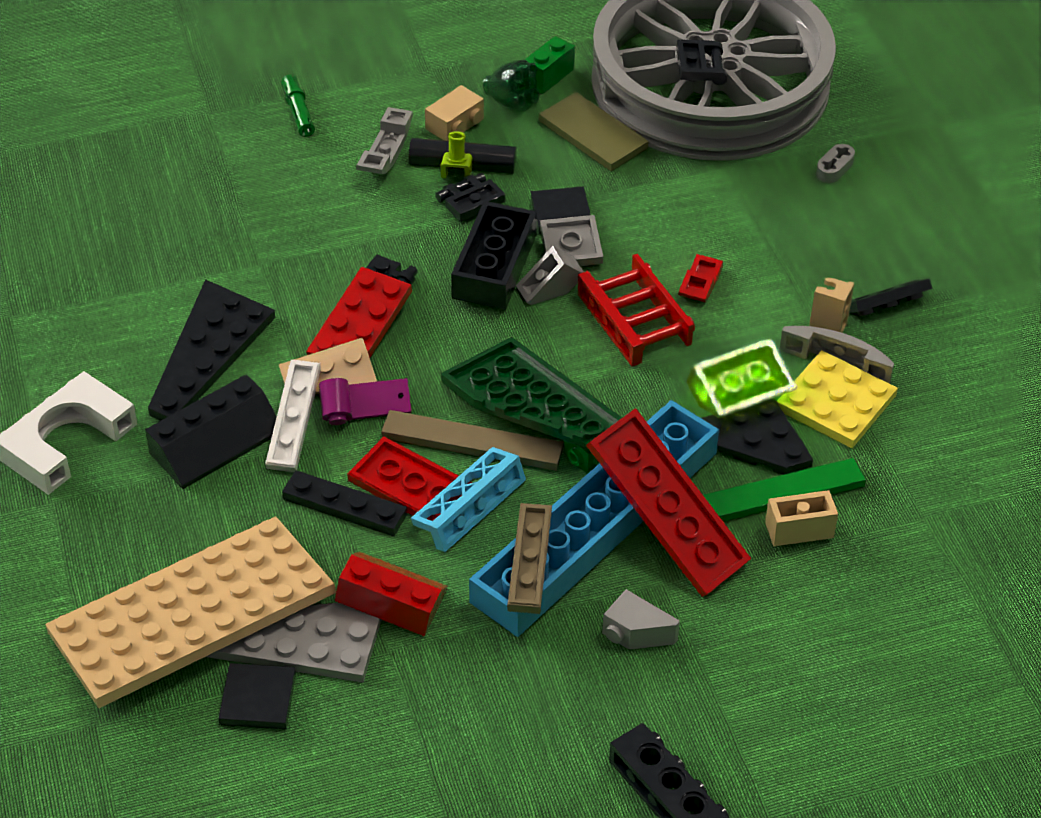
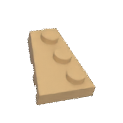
[279,338,377,394]

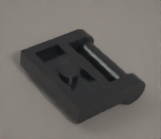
[676,39,727,85]

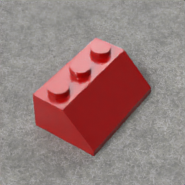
[335,552,448,636]

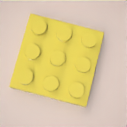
[776,350,898,448]

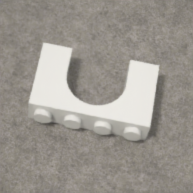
[0,371,137,495]

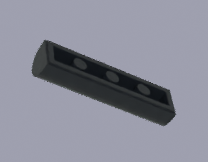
[409,138,517,174]

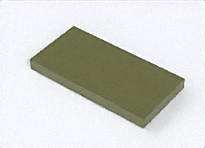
[539,92,649,171]

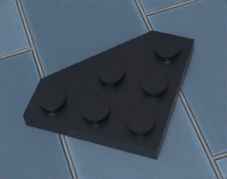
[701,397,813,475]

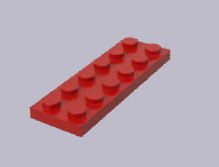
[586,408,751,597]

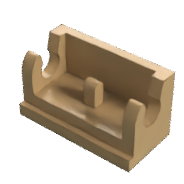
[809,278,854,333]

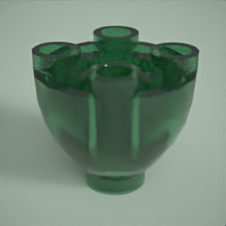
[483,60,539,111]

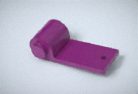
[319,378,412,425]

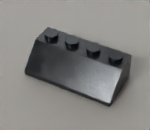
[145,374,277,489]

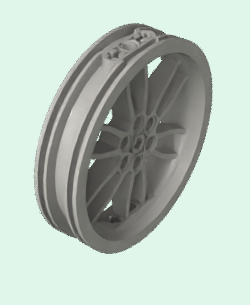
[592,0,836,160]

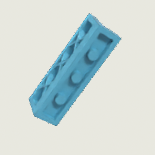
[411,447,526,552]

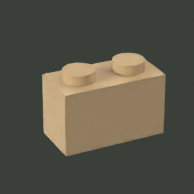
[425,85,484,141]
[765,490,838,547]

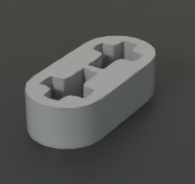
[816,144,855,183]

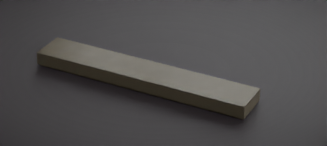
[381,410,564,471]

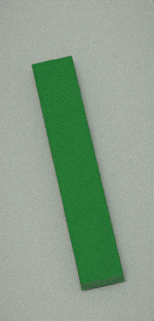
[703,458,866,522]

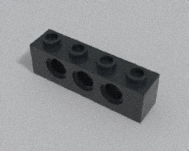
[609,723,730,818]

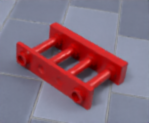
[577,253,695,367]

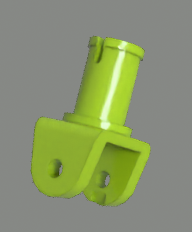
[441,131,472,178]

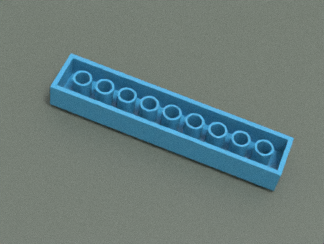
[469,400,719,637]

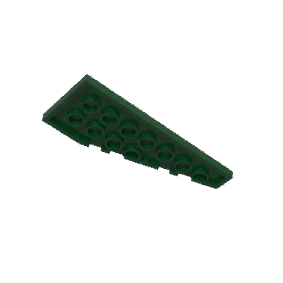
[440,337,622,449]

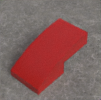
[678,254,723,302]

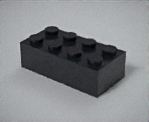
[451,201,537,310]

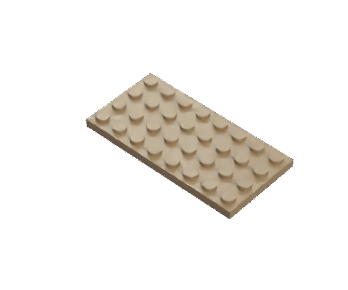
[45,516,336,708]

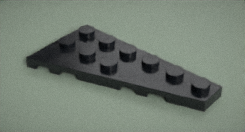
[148,279,276,421]

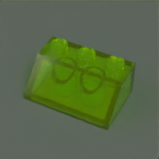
[686,338,797,418]

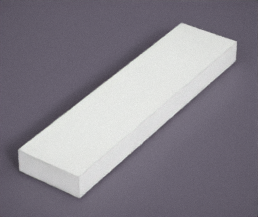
[265,359,321,472]

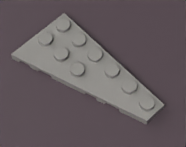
[206,603,382,683]

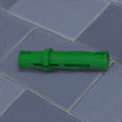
[281,74,315,137]

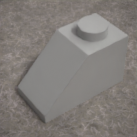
[516,246,584,305]
[602,589,680,649]

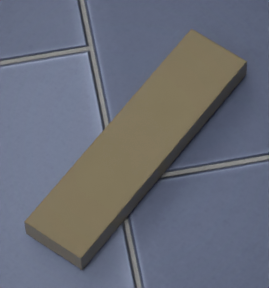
[507,503,552,614]

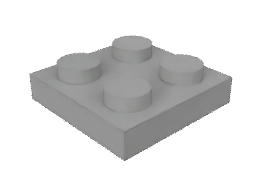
[540,215,603,266]

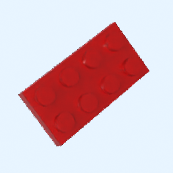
[306,266,412,358]

